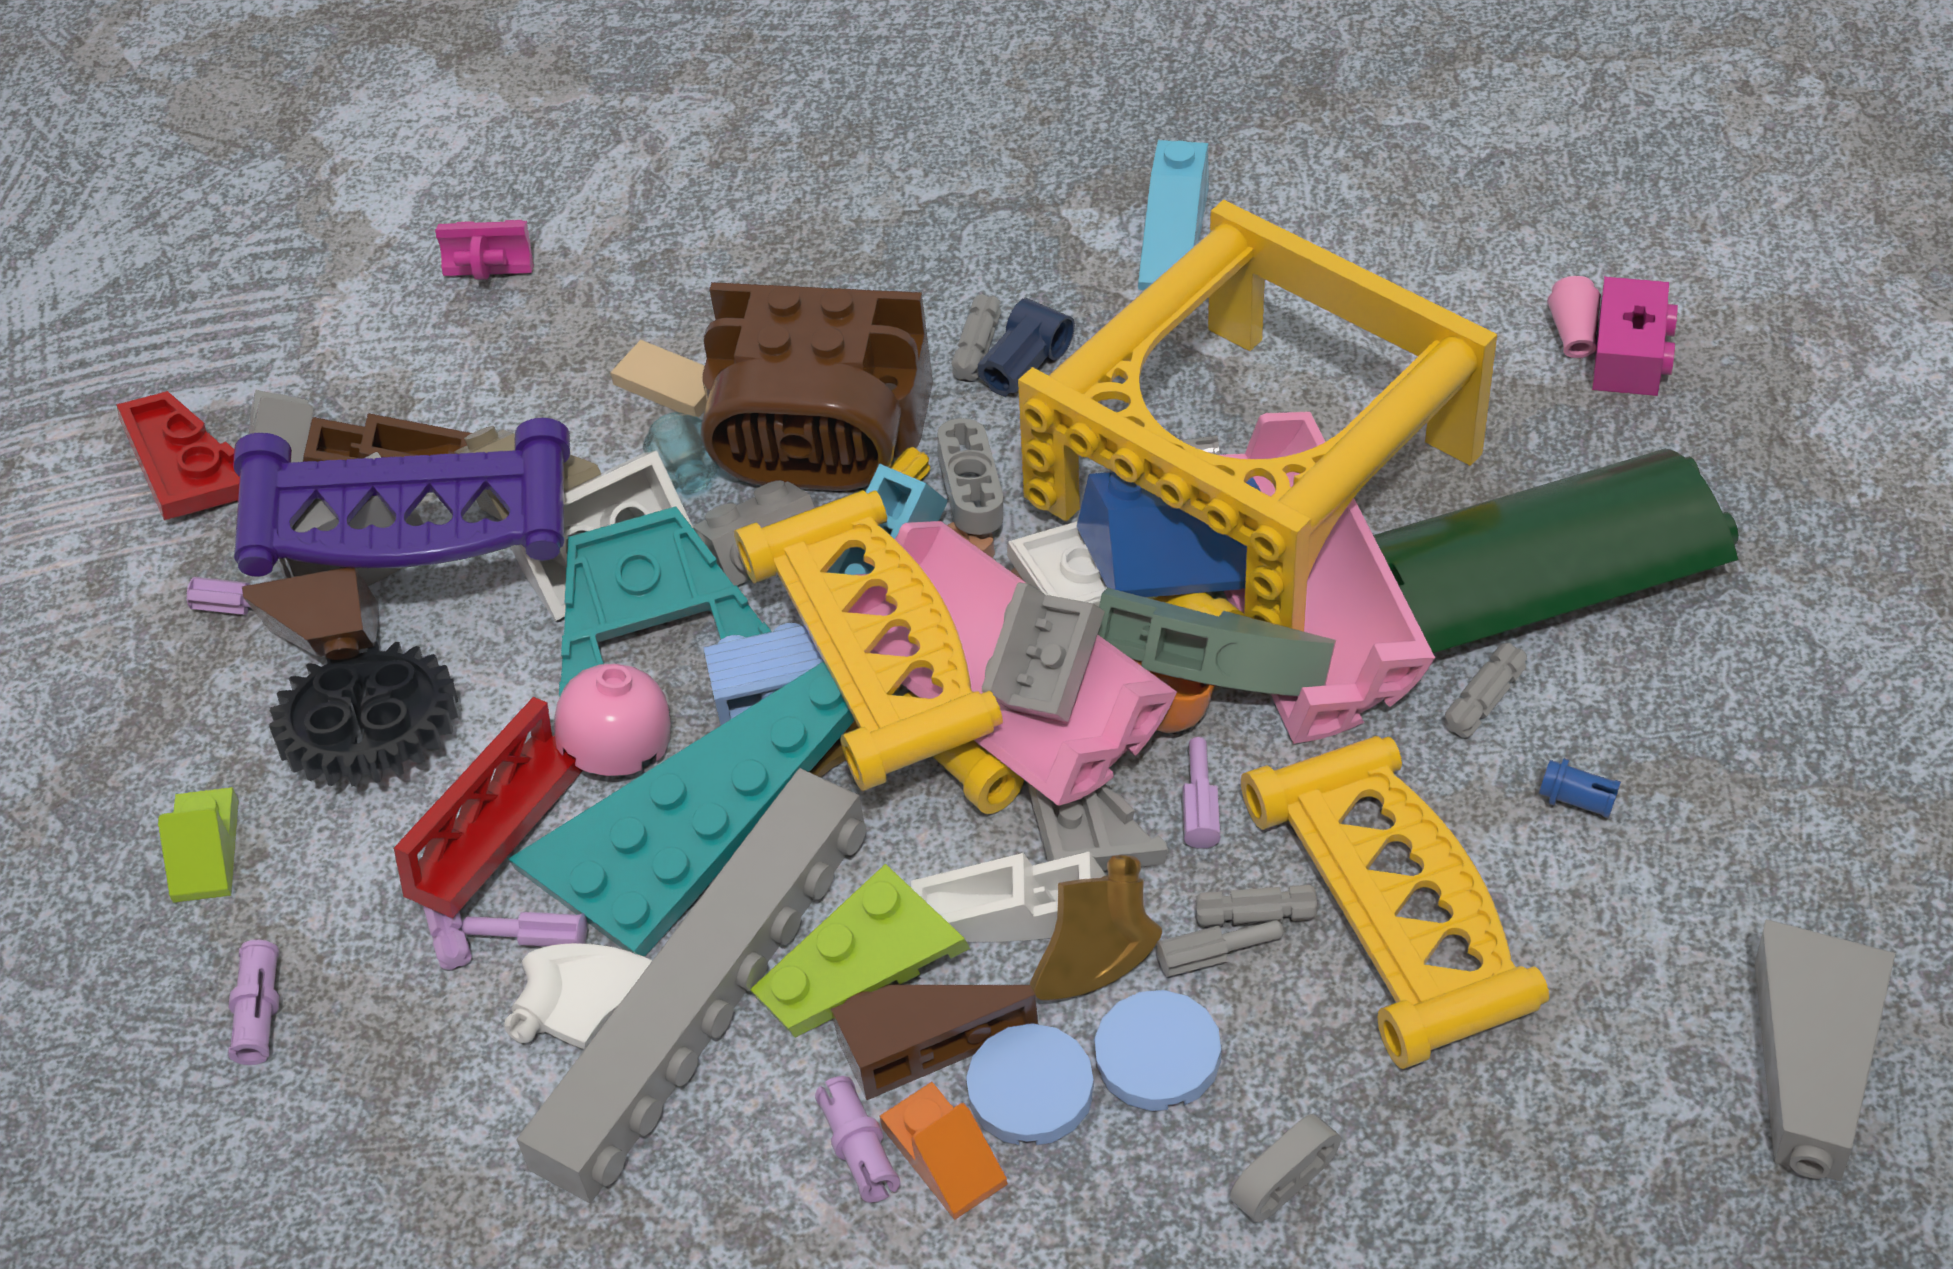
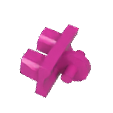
[435,219,534,280]

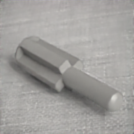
[1157,920,1284,977]

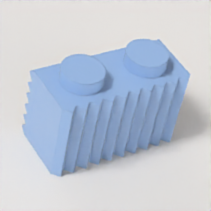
[703,623,824,725]

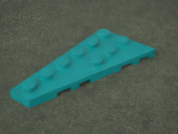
[508,661,855,957]

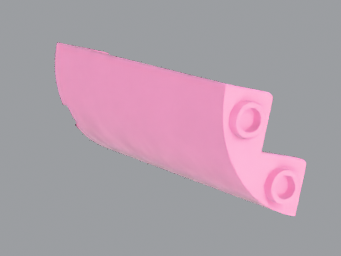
[1220,412,1435,744]
[848,521,1177,806]

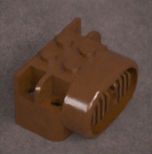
[700,282,933,491]

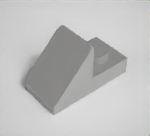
[249,390,313,462]

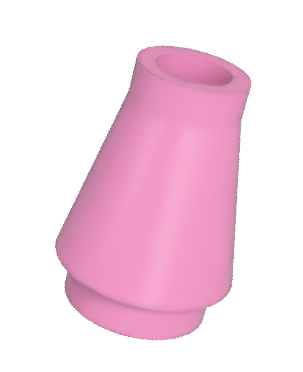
[1547,276,1601,358]

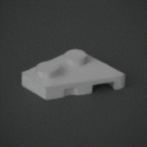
[1027,782,1168,871]

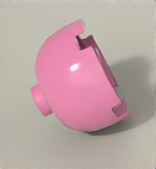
[554,664,671,776]

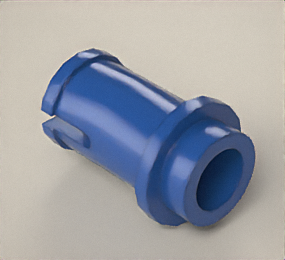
[1539,758,1621,819]

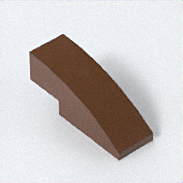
[303,413,472,462]

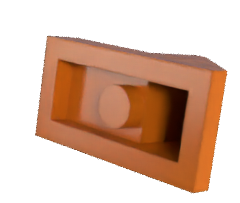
[880,1082,1008,1220]

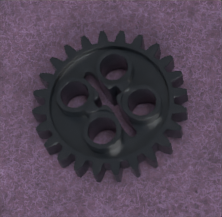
[269,641,459,787]

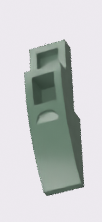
[1098,588,1336,696]

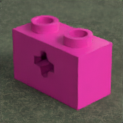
[1592,276,1678,396]

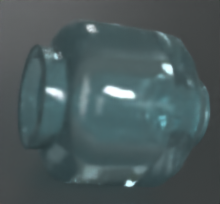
[642,412,719,494]

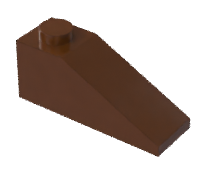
[831,985,1039,1101]

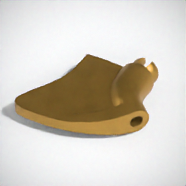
[1030,855,1162,1000]

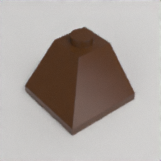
[242,567,379,660]

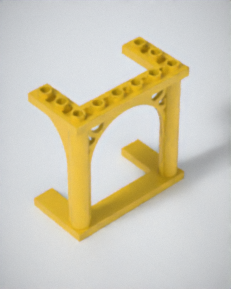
[1018,199,1497,632]

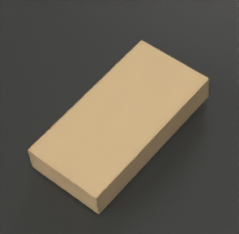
[610,340,707,420]

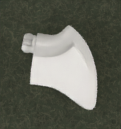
[504,943,652,1050]

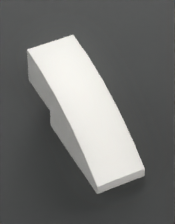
[911,852,1106,942]

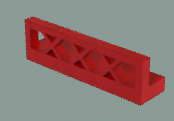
[393,697,583,918]

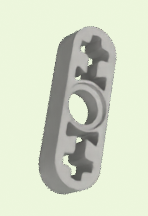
[937,418,1003,535]

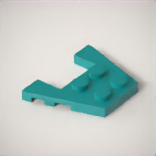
[559,506,772,697]

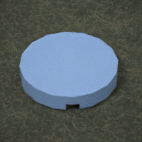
[1094,990,1221,1111]
[966,1024,1094,1145]

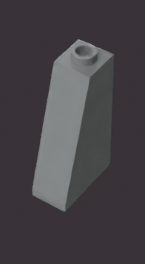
[1755,919,1896,1181]

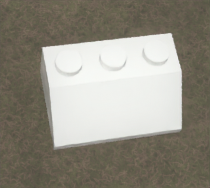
[501,450,694,621]

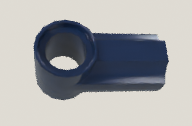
[977,298,1075,397]

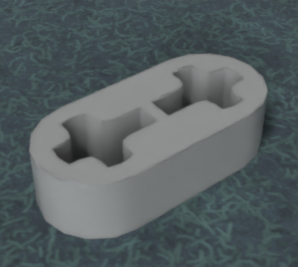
[1230,1114,1341,1222]

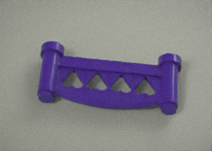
[233,418,570,577]

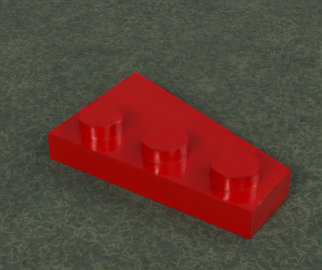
[116,391,240,520]

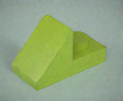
[158,787,239,903]

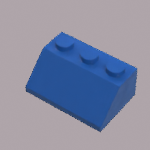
[1076,472,1261,597]

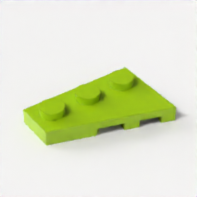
[750,863,971,1038]

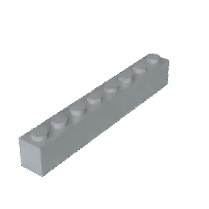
[516,768,866,1204]

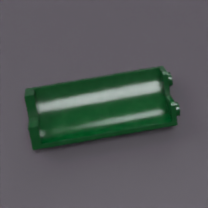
[1373,449,1739,653]

